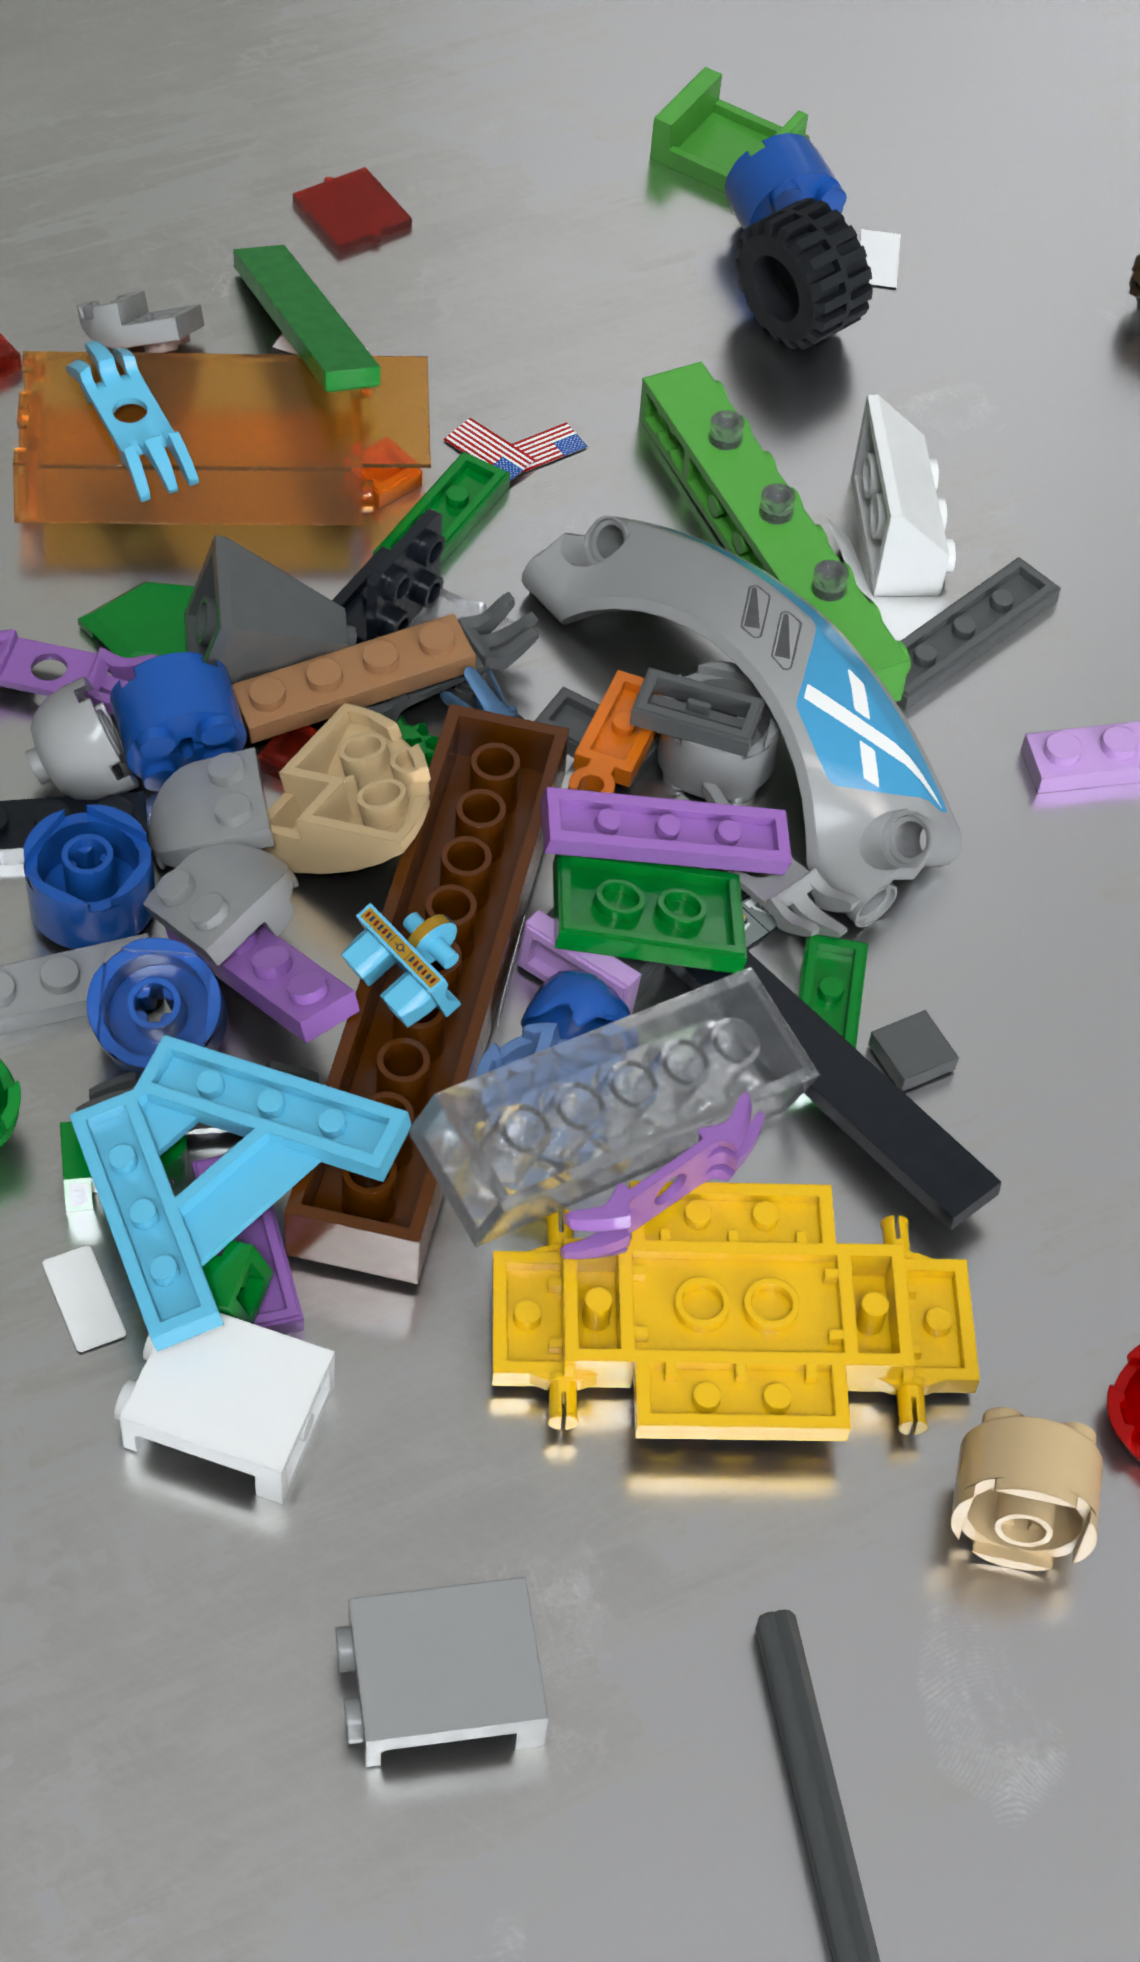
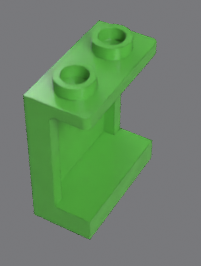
[650,67,810,193]

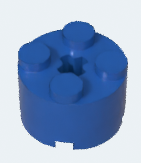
[725,133,847,230]
[110,652,247,791]
[24,804,155,949]
[87,938,227,1075]

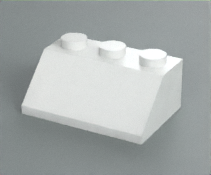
[851,394,956,597]

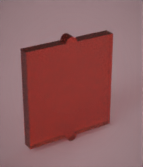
[293,167,412,254]

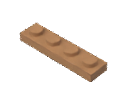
[232,613,477,744]

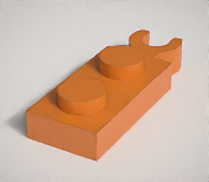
[568,670,664,793]

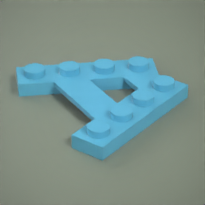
[69,1035,412,1352]

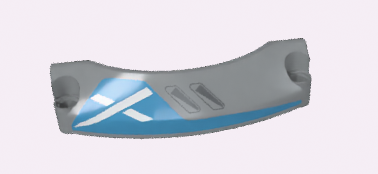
[521,516,962,928]

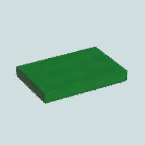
[553,854,747,974]

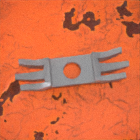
[674,783,860,937]

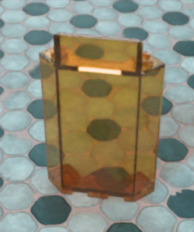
[13,351,431,526]

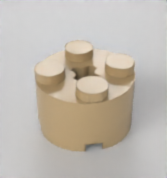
[951,1407,1103,1571]

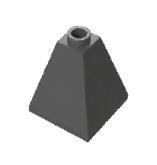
[184,535,357,684]

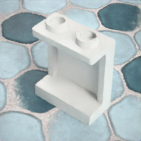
[114,1313,335,1504]

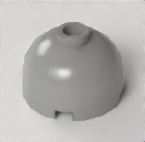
[25,676,139,800]

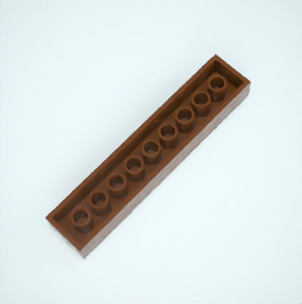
[284,704,569,1284]

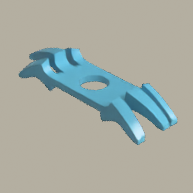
[65,340,199,502]

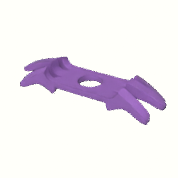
[0,629,158,714]
[560,1091,765,1259]

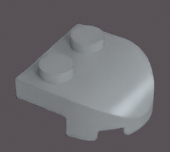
[77,291,205,355]
[148,747,275,870]
[143,843,299,966]

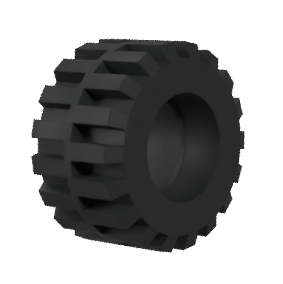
[735,198,873,349]

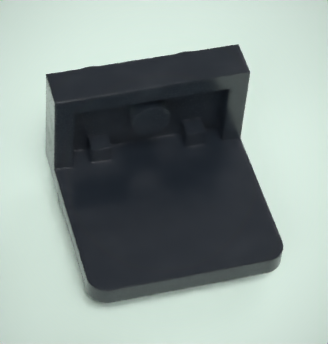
[332,509,445,644]

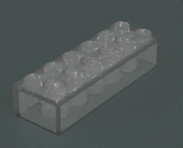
[408,967,820,1247]

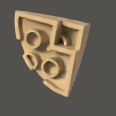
[260,703,431,874]

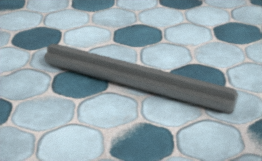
[755,1609,880,1962]

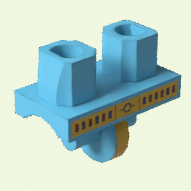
[341,903,461,1028]

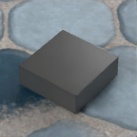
[868,1010,959,1091]

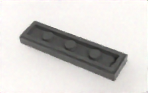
[896,557,1061,711]

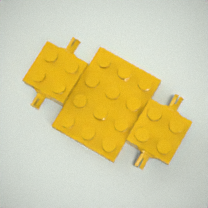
[492,1181,980,1441]

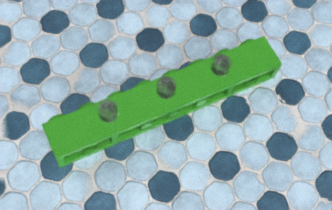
[639,361,911,702]

